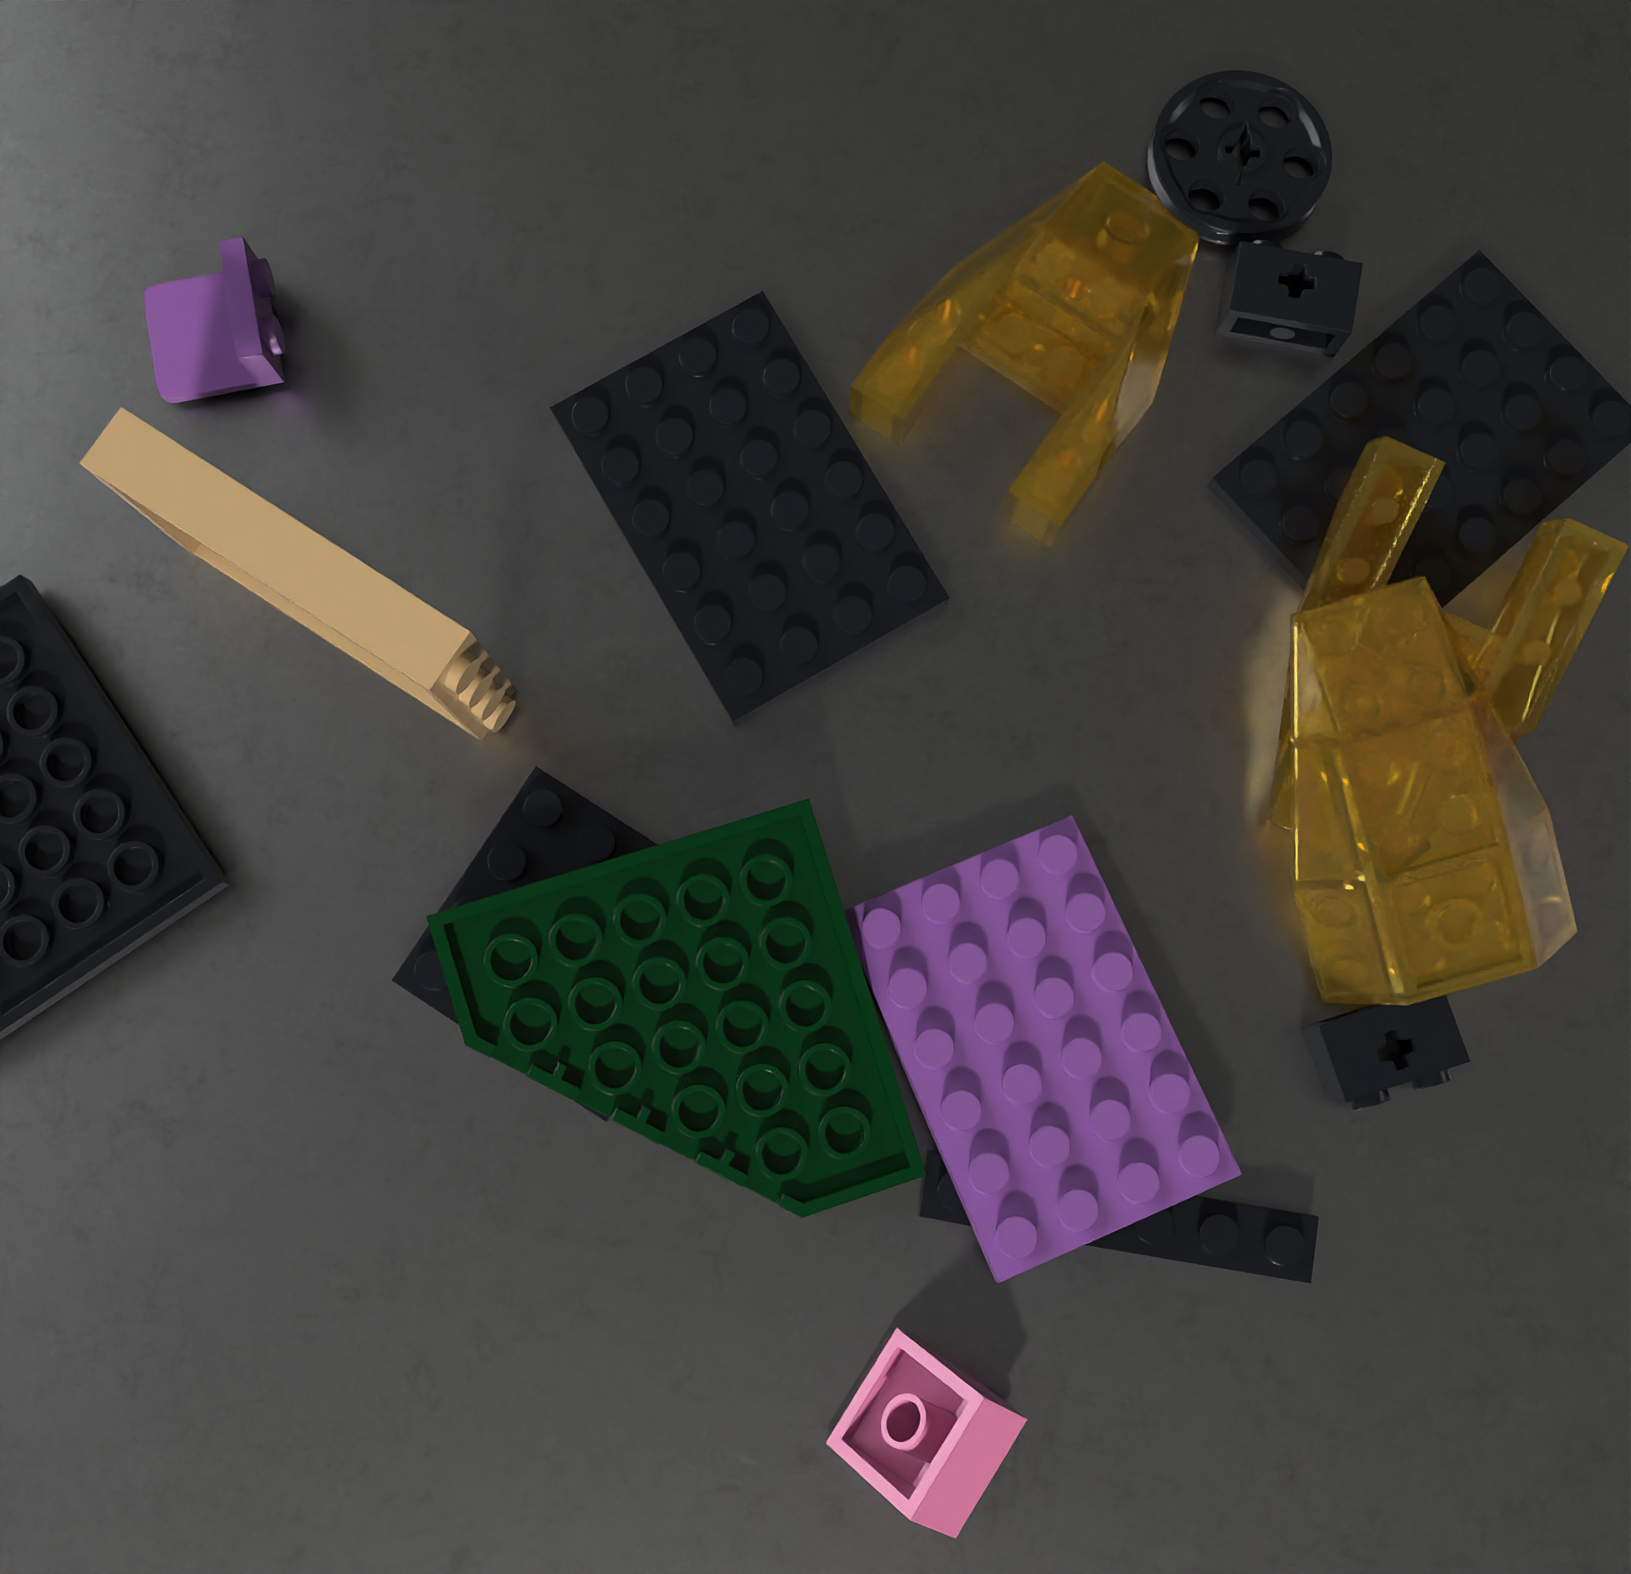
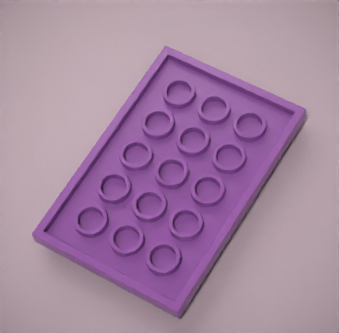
[844,816,1242,1283]

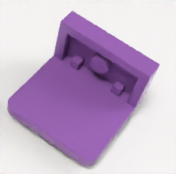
[143,237,285,403]

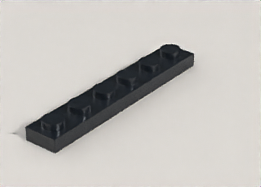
[918,1150,1319,1284]

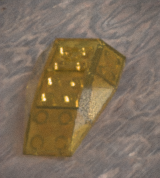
[1290,575,1577,1005]

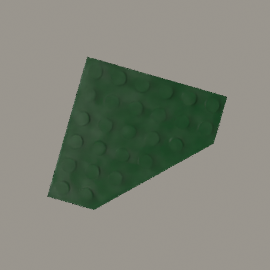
[426,799,927,1218]

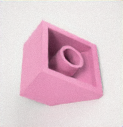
[826,1328,1028,1539]

